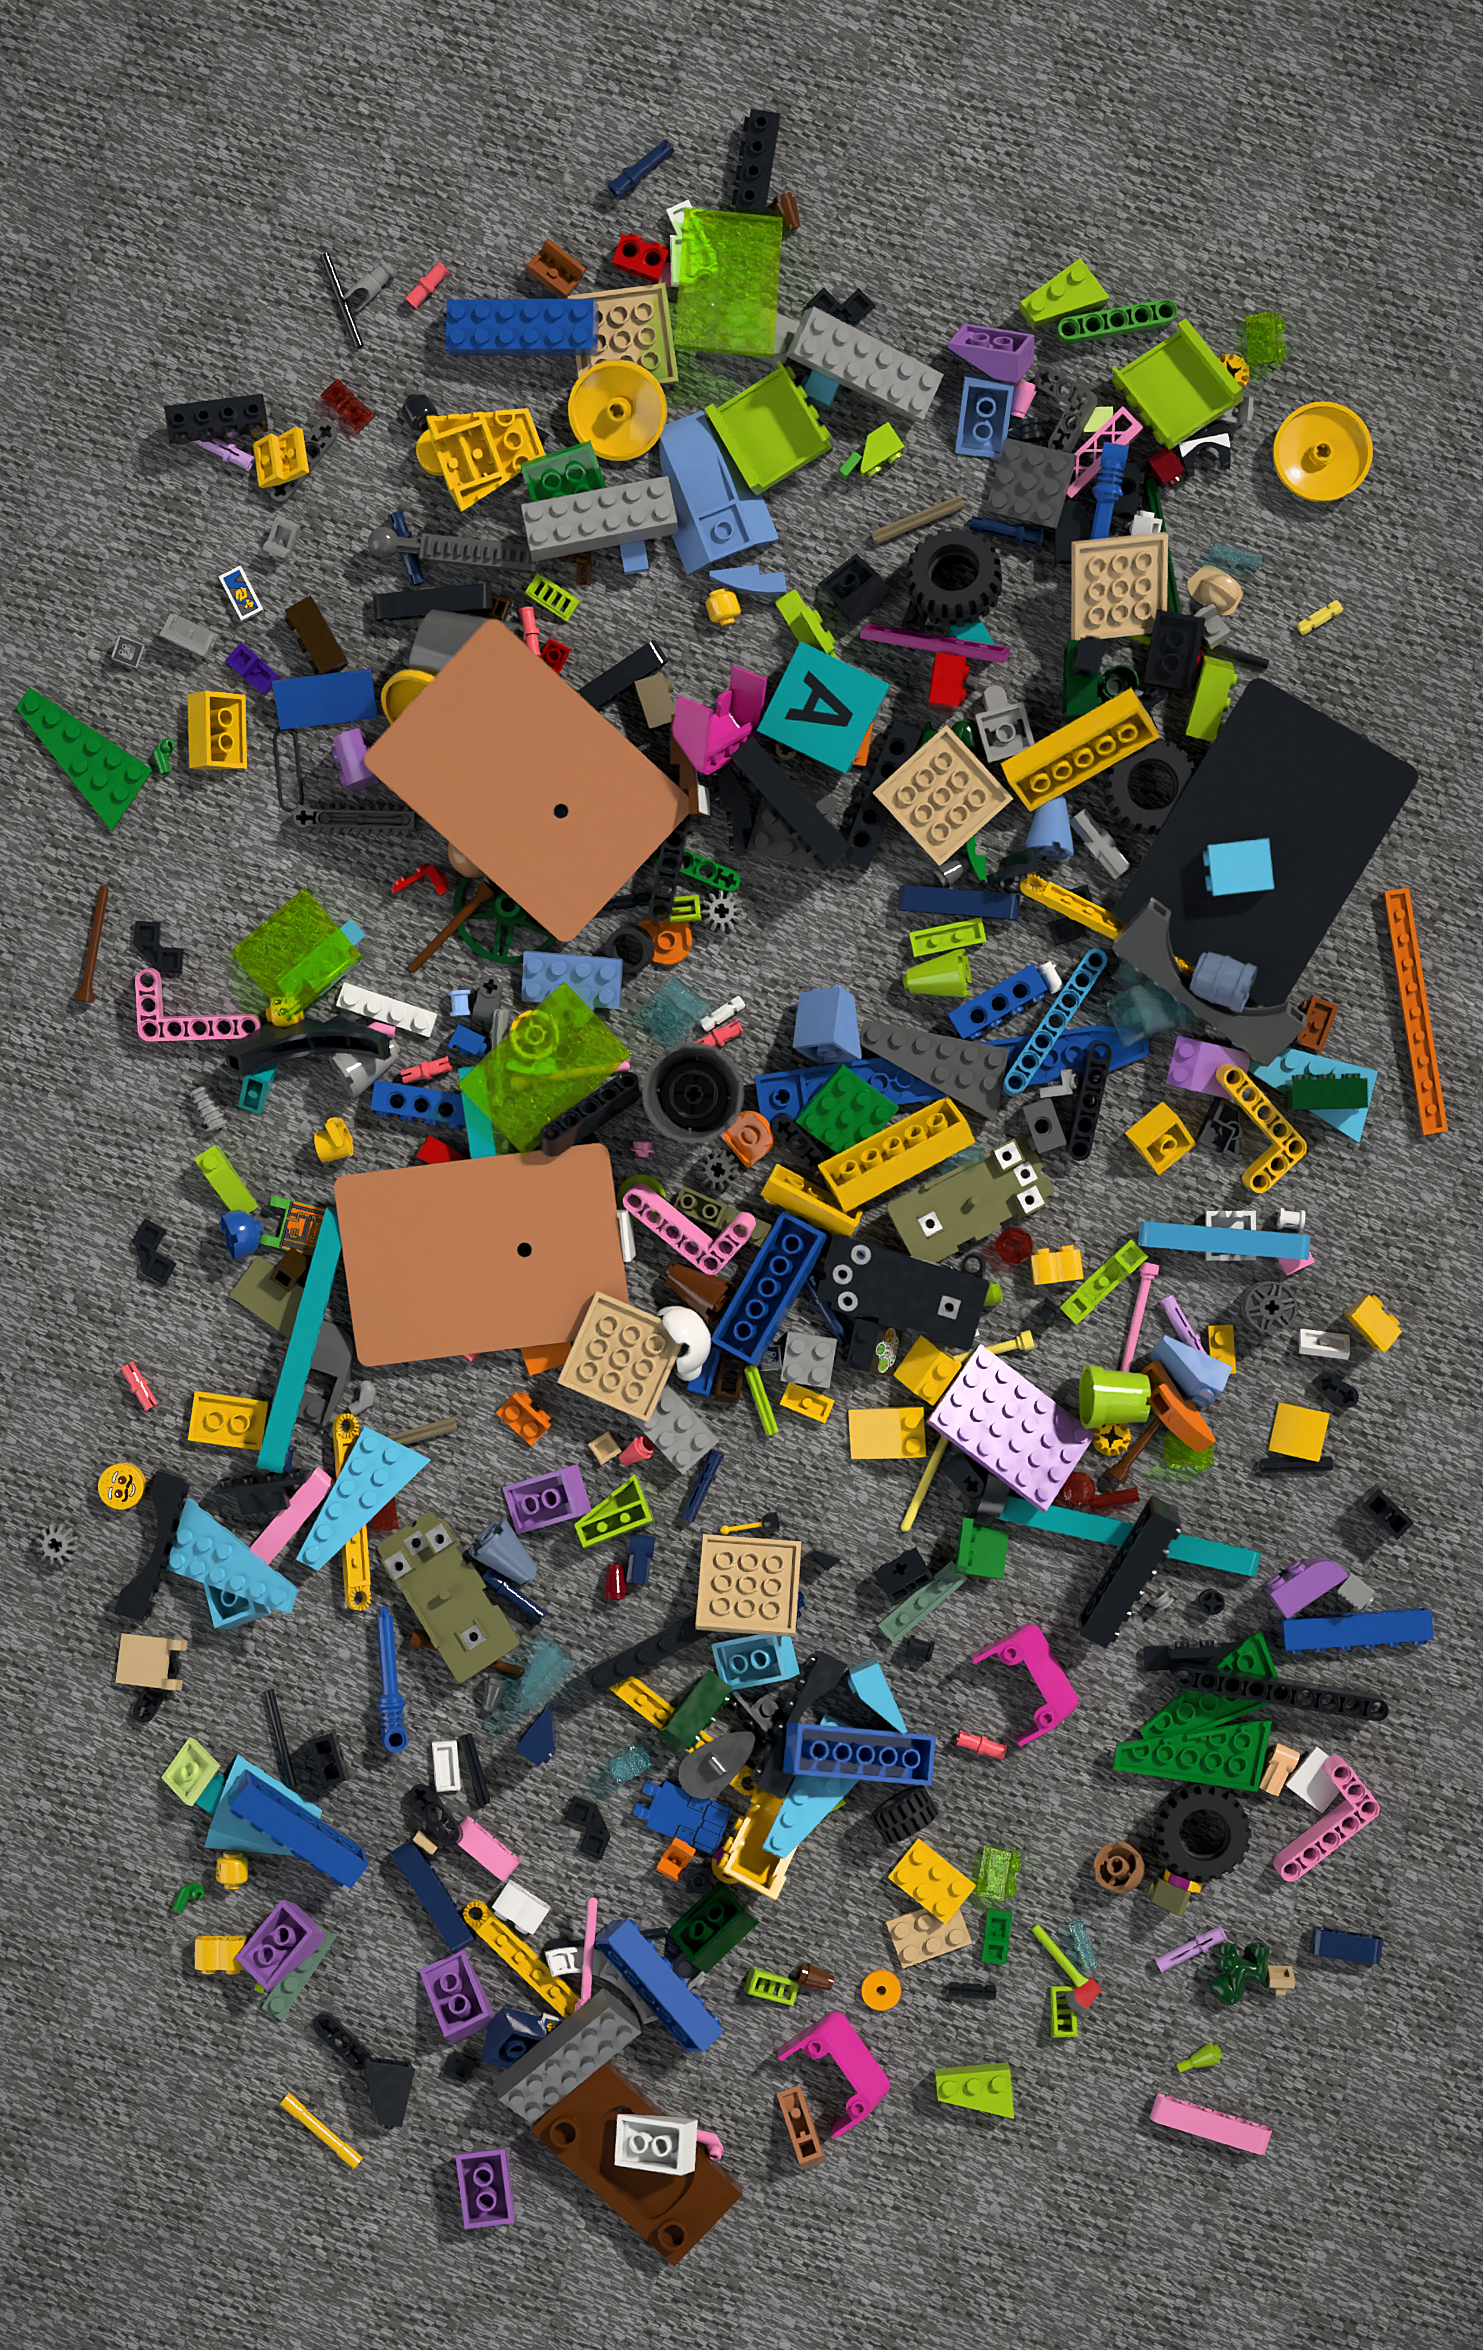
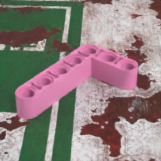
[135,968,262,1041]
[623,1182,756,1275]
[1273,1755,1380,1882]

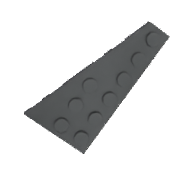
[860,1020,1009,1122]

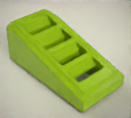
[525,573,580,622]
[744,1967,800,2006]
[1050,1986,1078,2038]

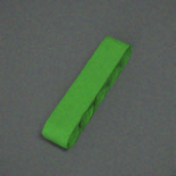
[1056,299,1177,345]

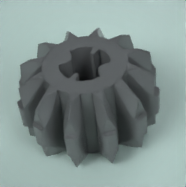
[697,1149,739,1191]

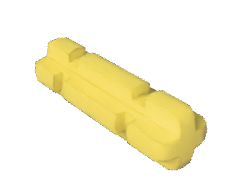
[1297,600,1343,635]

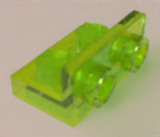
[1245,311,1287,367]
[1162,1432,1214,1470]
[976,1845,1021,1902]

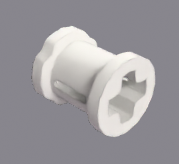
[1277,1208,1305,1232]

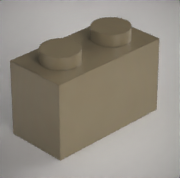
[634,673,676,732]

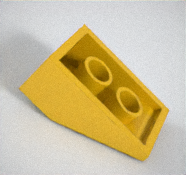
[848,1406,926,1459]

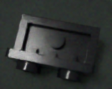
[986,847,1040,888]

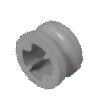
[1149,1590,1174,1613]

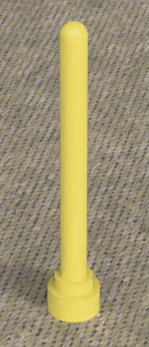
[953,1330,1035,1364]
[901,1433,950,1532]

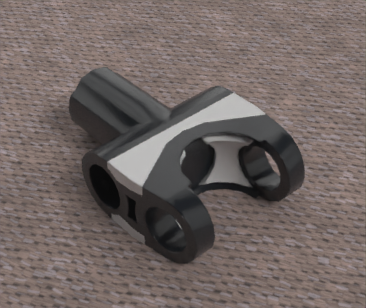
[1176,422,1231,477]

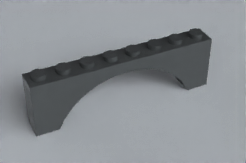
[1111,897,1308,1067]

